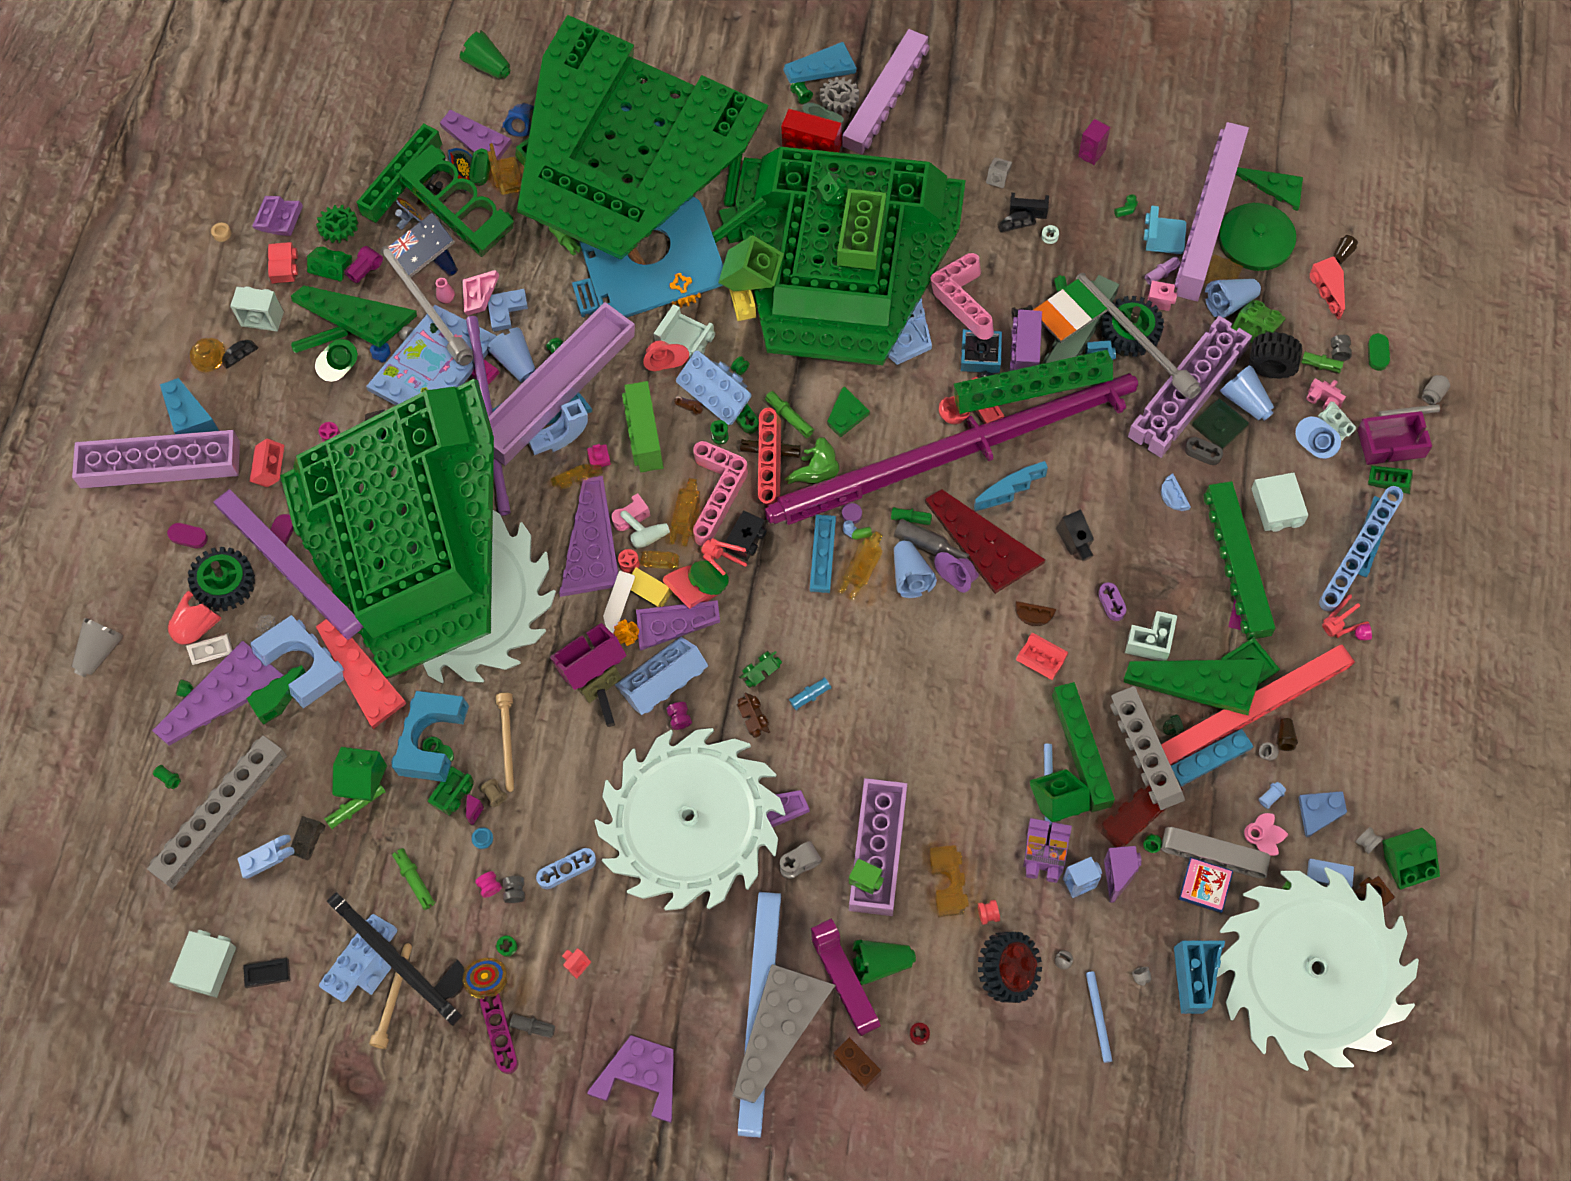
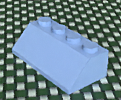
[615,637,708,715]

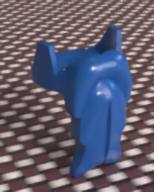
[502,103,534,136]

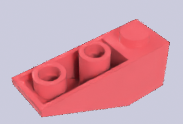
[1309,256,1345,320]

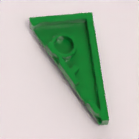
[1236,167,1303,211]

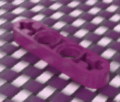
[480,988,518,1074]

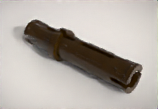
[740,439,801,458]

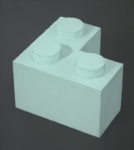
[1125,611,1177,661]

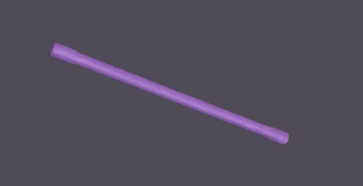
[466,316,511,516]

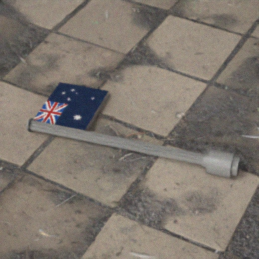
[380,213,473,366]

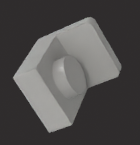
[986,157,1013,188]

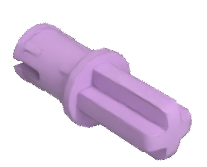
[1145,257,1181,285]

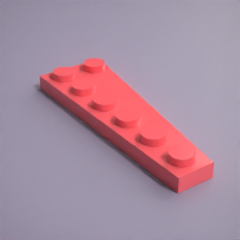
[316,619,406,729]

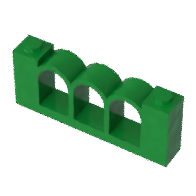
[399,144,514,257]

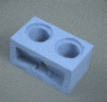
[1063,857,1102,898]

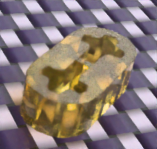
[640,551,680,569]

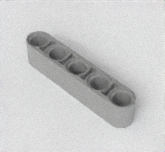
[1161,827,1271,879]

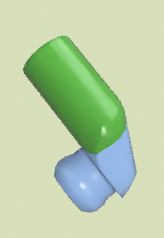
[843,520,872,540]

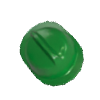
[315,339,358,382]

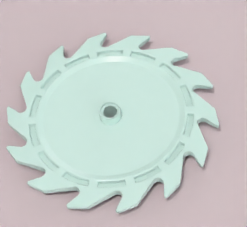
[411,510,556,683]
[594,728,786,911]
[1217,867,1419,1071]

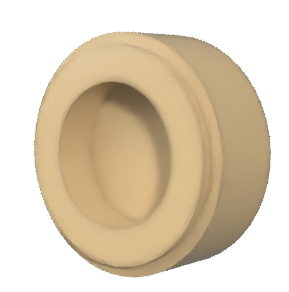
[211,222,232,242]

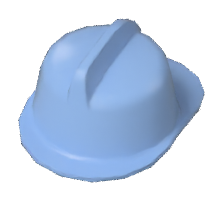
[1295,416,1341,459]

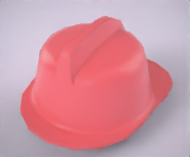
[643,340,689,371]

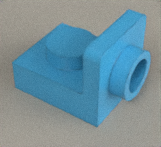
[1085,340,1116,360]

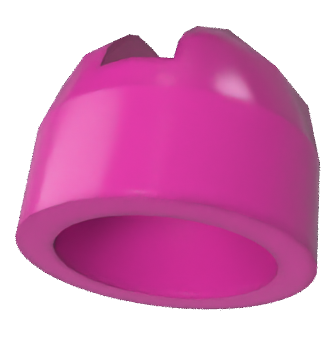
[1355,623,1372,641]

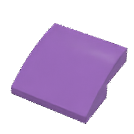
[252,196,303,236]

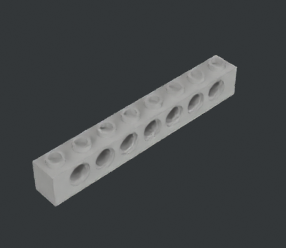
[147,736,287,889]

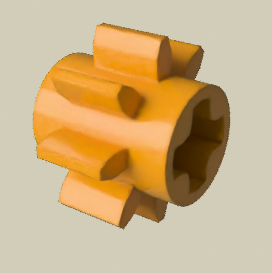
[614,619,639,646]

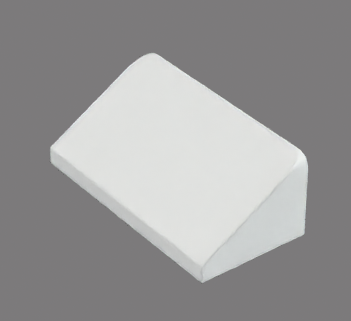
[186,633,233,665]

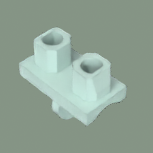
[1318,401,1356,441]

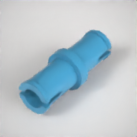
[789,677,832,710]

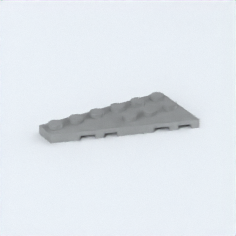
[732,964,835,1103]

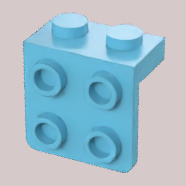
[1143,206,1186,254]

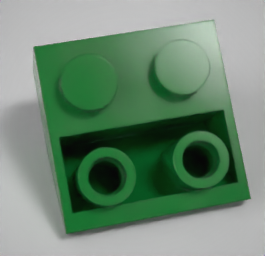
[1382,828,1440,890]

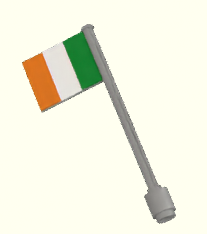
[1033,273,1201,399]

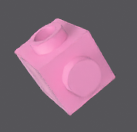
[1147,281,1177,311]

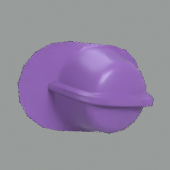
[934,552,979,593]

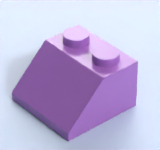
[1104,846,1141,903]

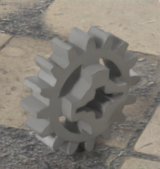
[820,77,859,114]

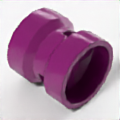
[666,702,692,730]

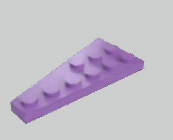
[559,476,618,597]

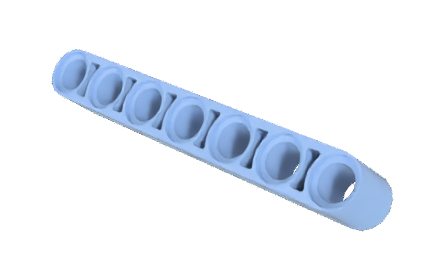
[1319,486,1403,612]

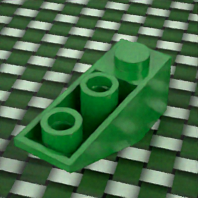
[246,665,306,725]

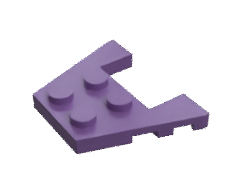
[587,1035,674,1123]

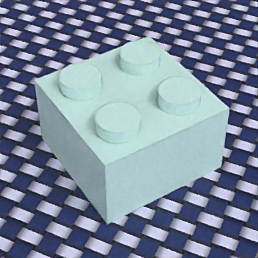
[230,287,284,331]

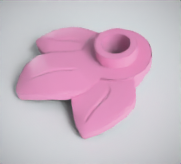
[1244,813,1288,856]

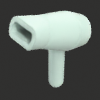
[620,510,670,549]

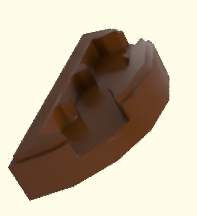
[1015,601,1056,626]

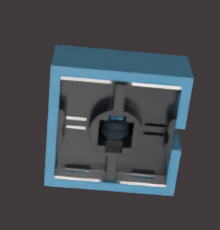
[961,329,1002,373]

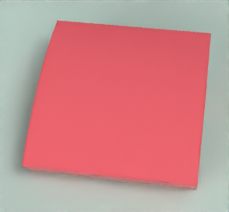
[663,565,717,609]

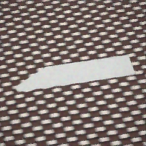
[603,571,635,634]

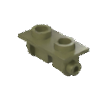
[578,665,622,703]

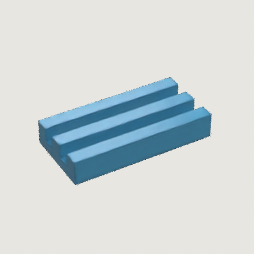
[572,278,599,317]

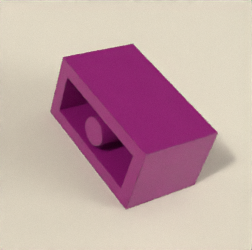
[1078,119,1110,165]

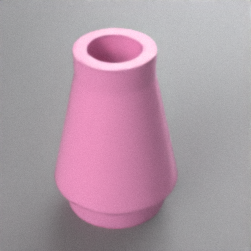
[436,278,455,304]

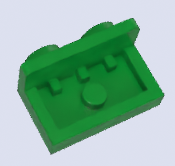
[307,247,352,281]
[427,767,474,816]

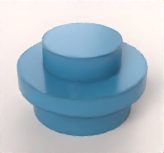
[472,828,493,849]

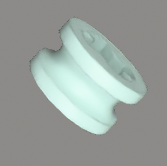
[1042,225,1059,244]

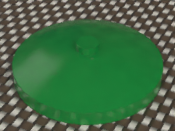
[1218,203,1296,271]

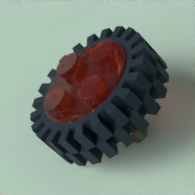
[978,932,1042,1003]

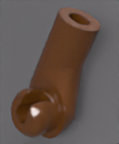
[674,396,703,415]

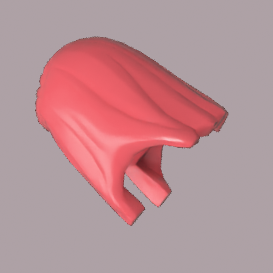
[168,591,221,645]

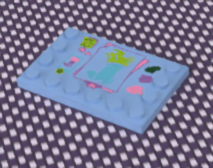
[366,305,497,405]

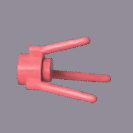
[702,538,747,575]
[1322,594,1369,638]

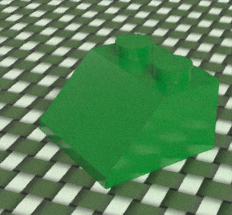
[332,747,387,801]
[1030,769,1090,822]

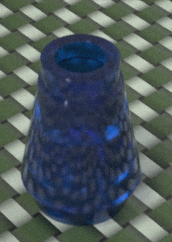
[433,250,458,276]

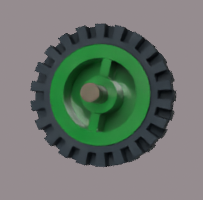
[1101,296,1164,357]
[188,547,255,611]

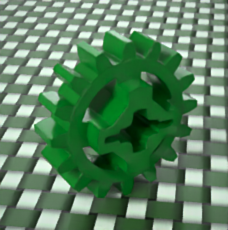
[316,205,359,243]

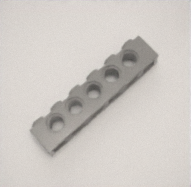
[1110,686,1185,810]

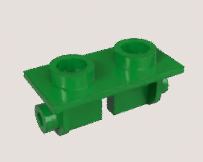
[739,651,782,688]

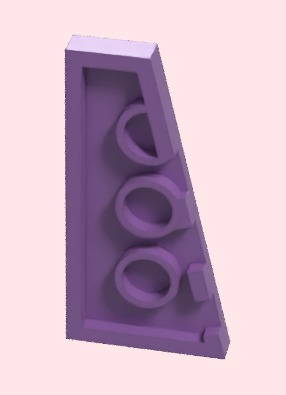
[440,110,512,170]
[636,600,720,651]

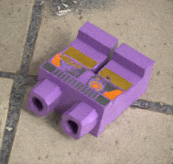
[1023,818,1072,883]

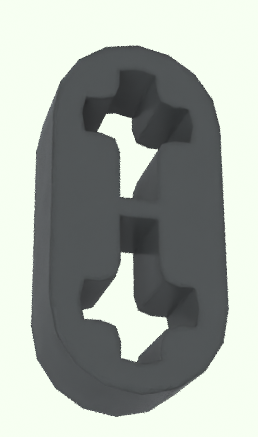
[1185,437,1223,465]

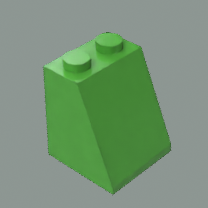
[718,235,784,291]

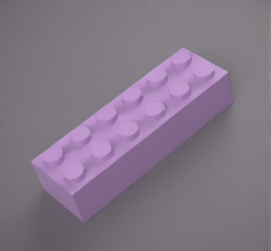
[849,778,907,916]

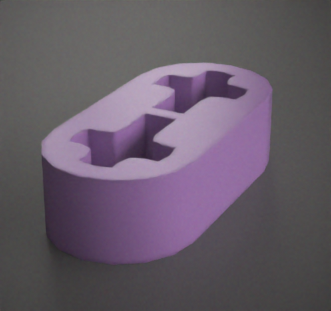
[1098,582,1126,621]

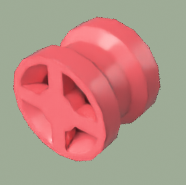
[618,549,640,574]
[977,900,1000,925]

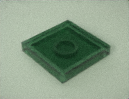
[1192,398,1249,450]

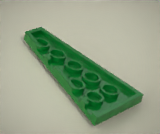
[291,285,417,348]
[1124,659,1265,715]

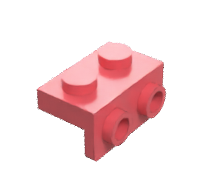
[1016,633,1068,680]

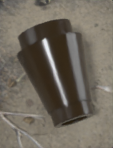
[1334,235,1358,264]
[1276,718,1298,751]

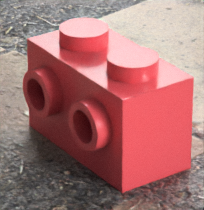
[250,438,284,488]

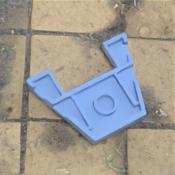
[888,298,932,365]

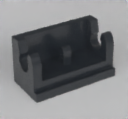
[1009,192,1049,219]

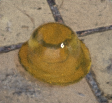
[190,338,225,372]

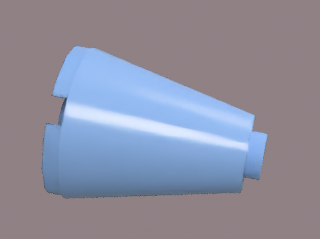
[1205,279,1261,318]
[488,327,536,383]
[1220,365,1274,421]
[894,540,937,598]

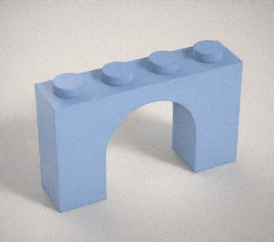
[251,615,344,708]

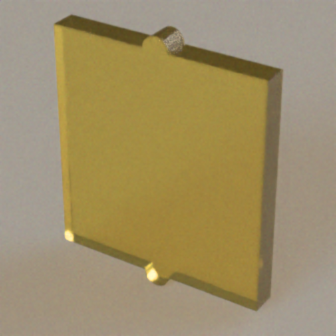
[1204,254,1243,284]

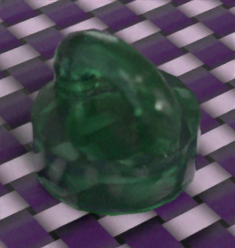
[1163,714,1184,736]

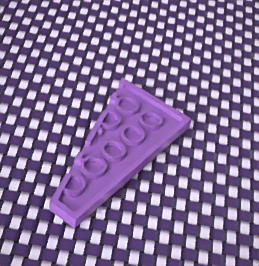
[152,641,284,746]

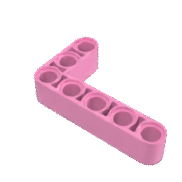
[931,253,994,340]
[693,441,748,546]

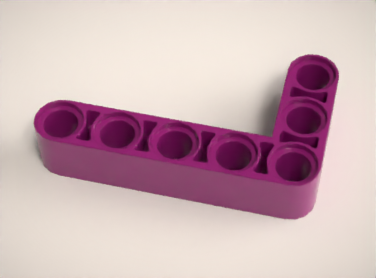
[811,918,881,1037]

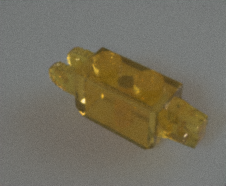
[670,478,700,547]
[838,531,883,600]

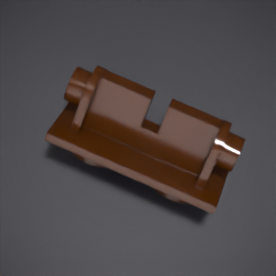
[737,693,770,738]

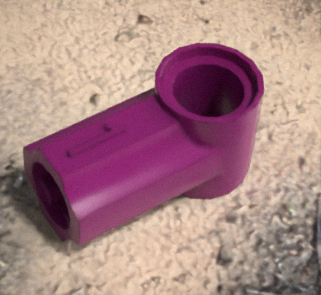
[345,246,383,283]

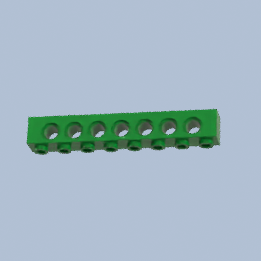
[954,350,1113,414]

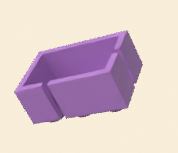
[1009,310,1042,371]

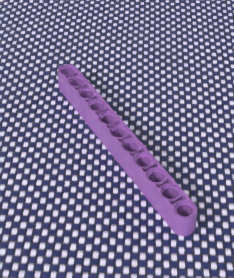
[213,489,363,640]

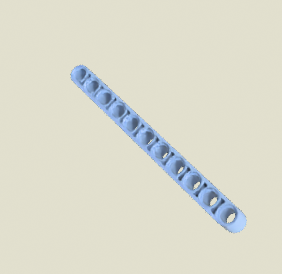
[738,892,781,1138]

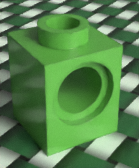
[849,858,884,895]

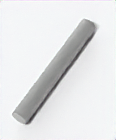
[1379,404,1440,416]

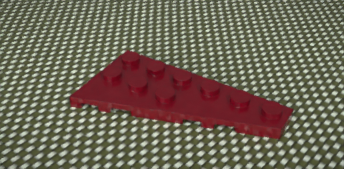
[925,489,1045,594]

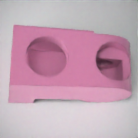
[612,493,650,531]

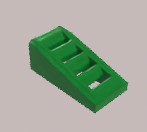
[1368,465,1413,494]

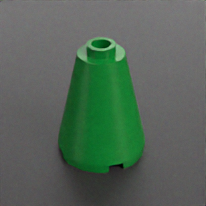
[459,30,511,79]
[852,940,916,985]

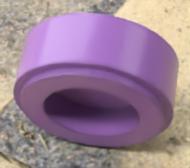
[842,503,862,524]

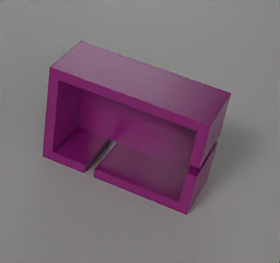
[1357,411,1432,465]
[550,623,627,690]

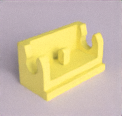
[729,289,756,321]
[631,568,673,607]

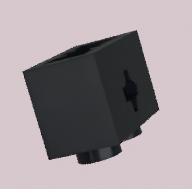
[725,510,767,561]

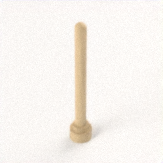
[496,693,514,792]
[369,943,412,1049]

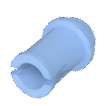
[1258,782,1286,809]

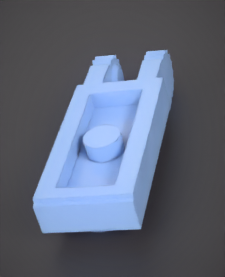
[238,835,294,879]

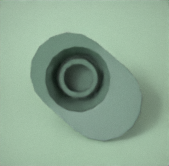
[802,103,844,123]

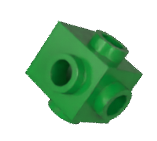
[817,172,849,205]

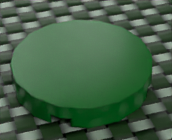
[688,561,729,595]

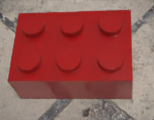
[781,109,842,153]

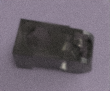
[291,816,326,860]

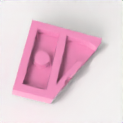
[463,270,499,316]

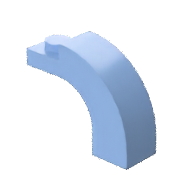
[528,398,588,455]

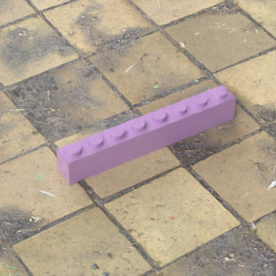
[843,29,930,154]

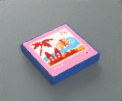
[1178,857,1233,913]

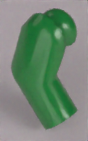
[1114,194,1138,218]

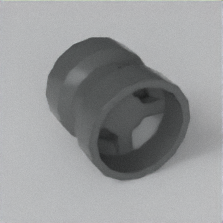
[1330,335,1352,361]
[502,876,525,903]

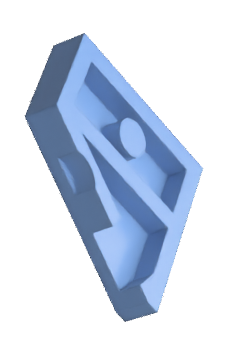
[1298,791,1347,837]

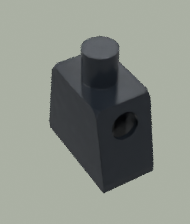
[1056,509,1094,561]

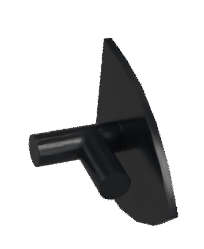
[416,171,448,205]

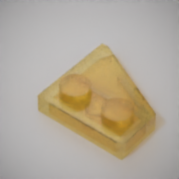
[550,464,603,489]

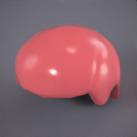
[939,396,970,425]

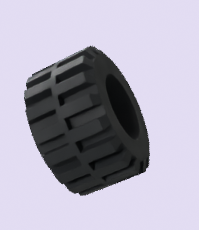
[1249,332,1303,379]

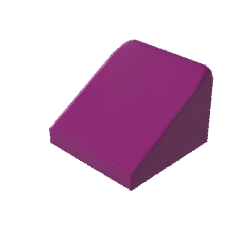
[466,794,484,825]

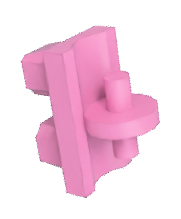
[1306,378,1346,410]

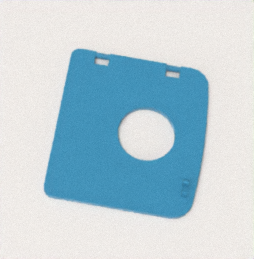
[580,197,723,318]

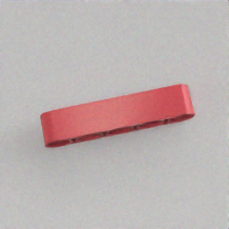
[758,408,781,507]

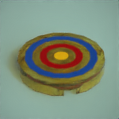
[463,958,508,999]

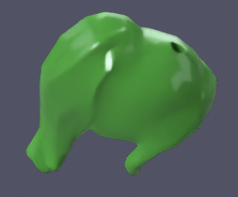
[784,437,839,484]

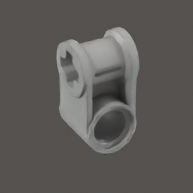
[780,841,822,879]

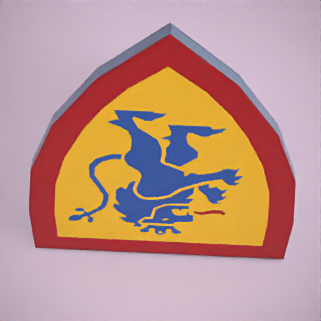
[396,198,424,230]

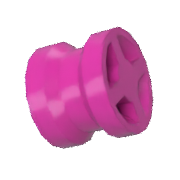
[318,422,340,442]
[475,871,502,898]

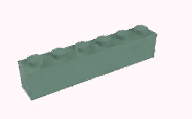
[1043,275,1119,364]

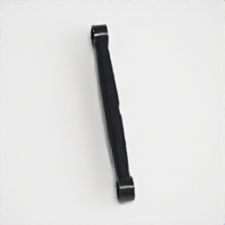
[326,892,462,1026]

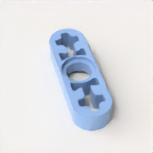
[536,848,596,889]

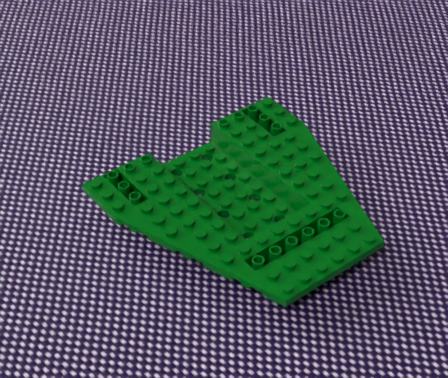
[517,15,769,260]
[736,147,966,365]
[280,379,494,678]

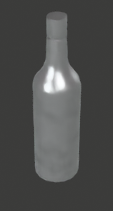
[894,519,969,559]

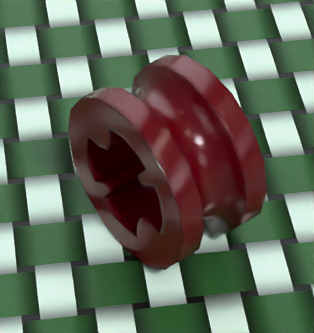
[910,1023,930,1045]

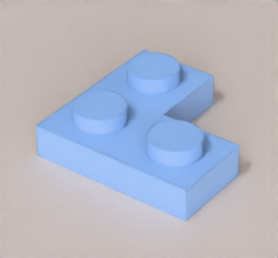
[488,289,528,332]

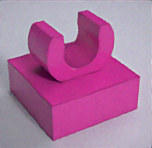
[472,360,499,385]
[587,444,611,469]

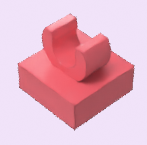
[562,948,591,979]

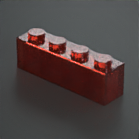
[1101,781,1183,848]

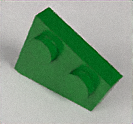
[827,386,870,438]

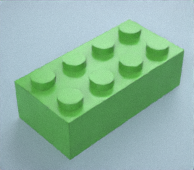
[837,189,886,270]
[622,381,664,473]

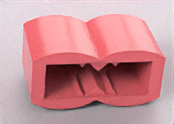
[268,242,298,283]

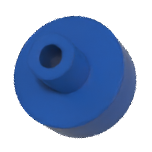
[370,343,391,363]

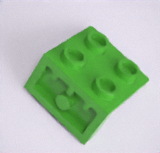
[1232,300,1286,343]

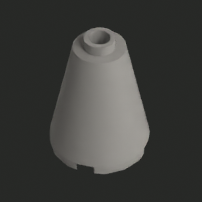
[72,618,124,677]

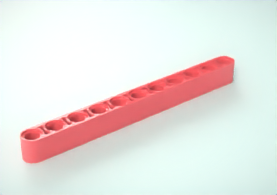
[1161,645,1355,766]

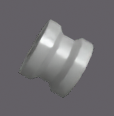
[1355,827,1383,854]

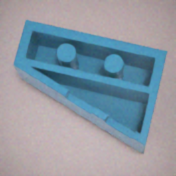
[160,378,219,434]
[1174,941,1225,1014]

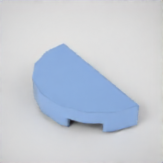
[1161,474,1191,511]

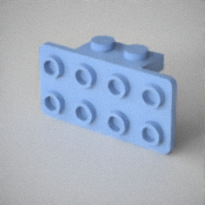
[676,351,752,425]
[319,914,397,1002]

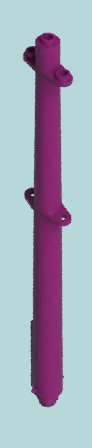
[764,373,1138,525]

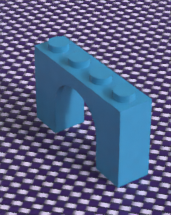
[392,691,469,782]

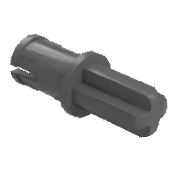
[510,1013,555,1038]

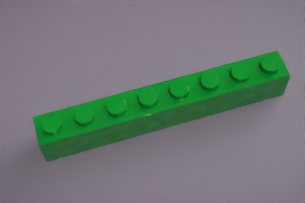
[1204,481,1276,640]

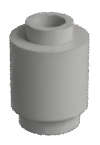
[1422,375,1450,405]

